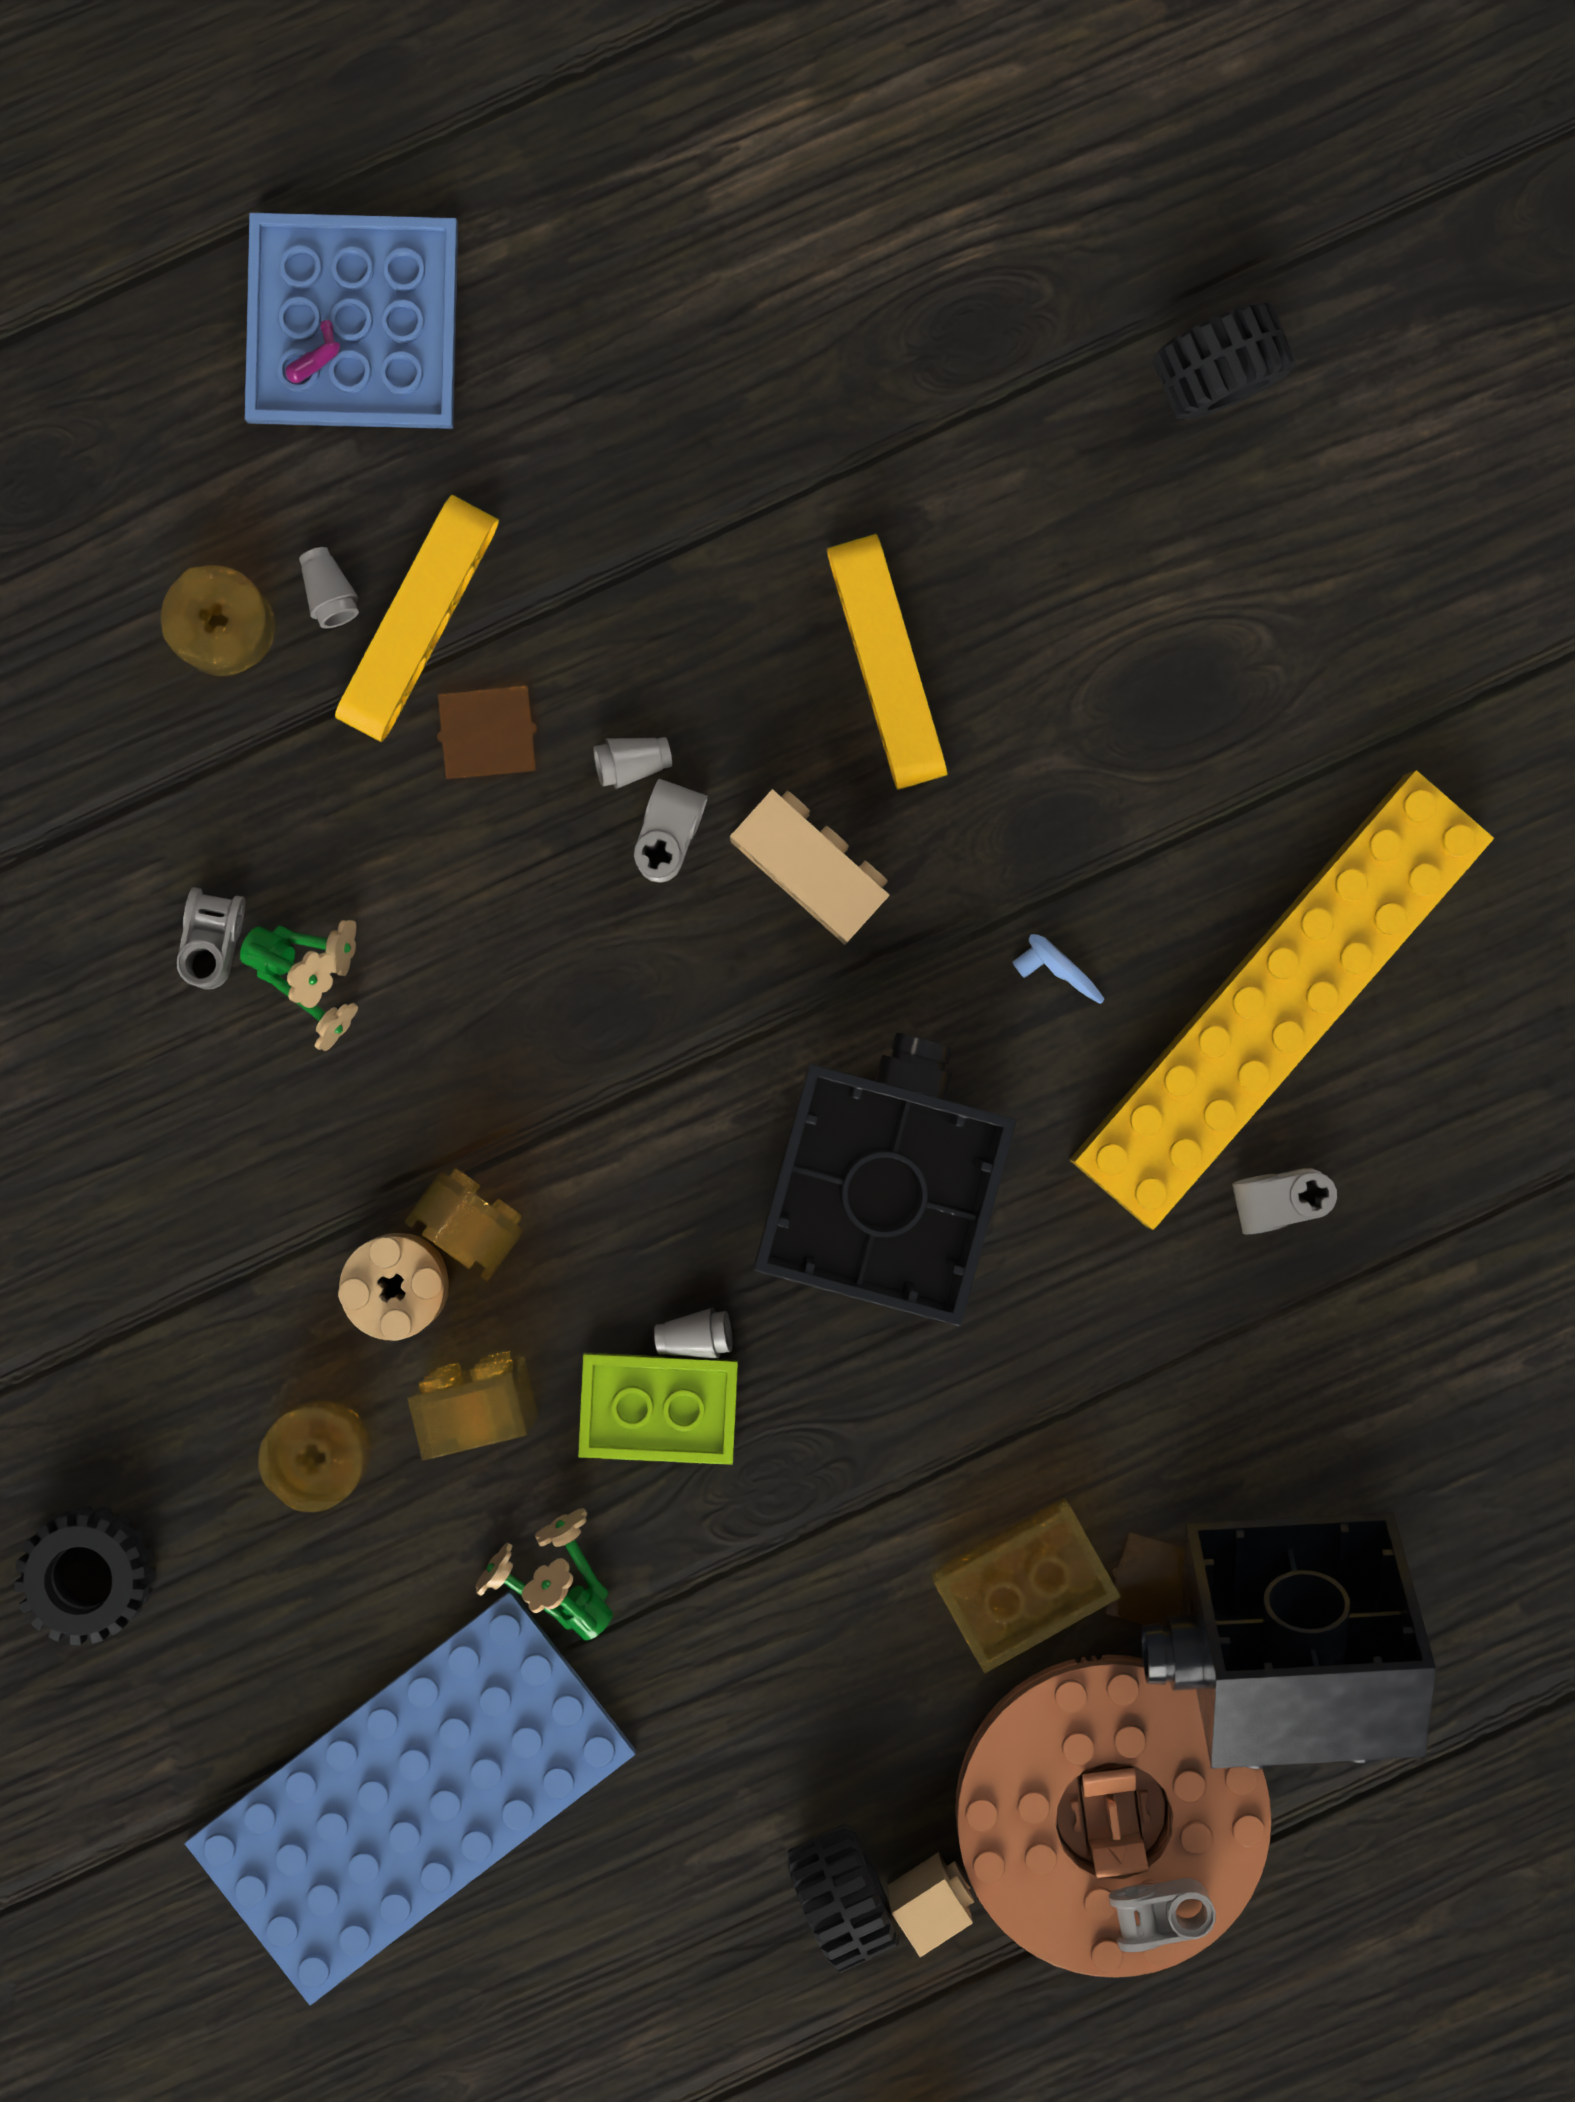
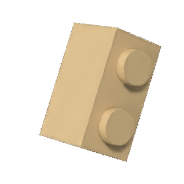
[888,1852,975,1957]

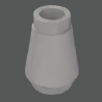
[299,547,359,628]
[594,737,672,789]
[654,1307,733,1359]

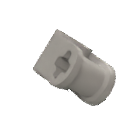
[634,779,708,883]
[177,887,245,989]
[1232,1168,1337,1235]
[1109,1878,1216,1952]

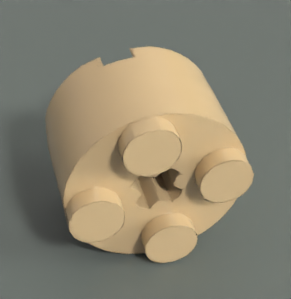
[338,1233,449,1341]

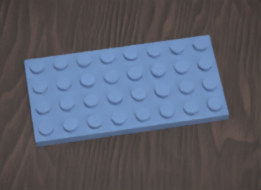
[184,1589,636,2005]

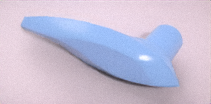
[1012,934,1104,1004]

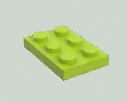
[578,1352,738,1465]

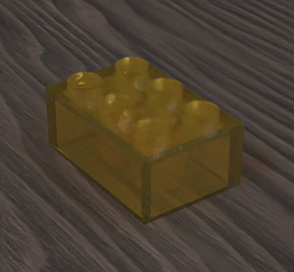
[407,1351,538,1461]
[930,1497,1121,1674]

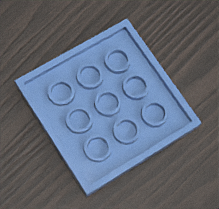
[245,213,458,429]

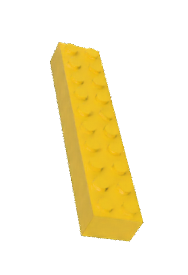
[1069,770,1494,1230]

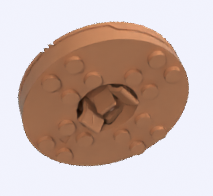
[955,1655,1271,1978]

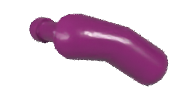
[285,320,341,383]

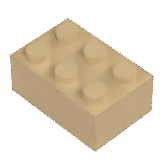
[730,789,889,945]

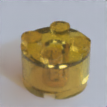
[161,565,275,677]
[403,1168,524,1282]
[258,1401,371,1512]

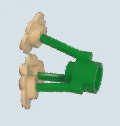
[240,920,358,1051]
[475,1508,613,1641]

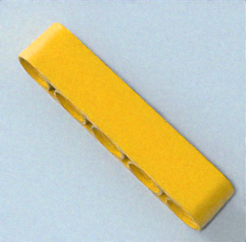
[335,495,499,742]
[827,534,947,790]

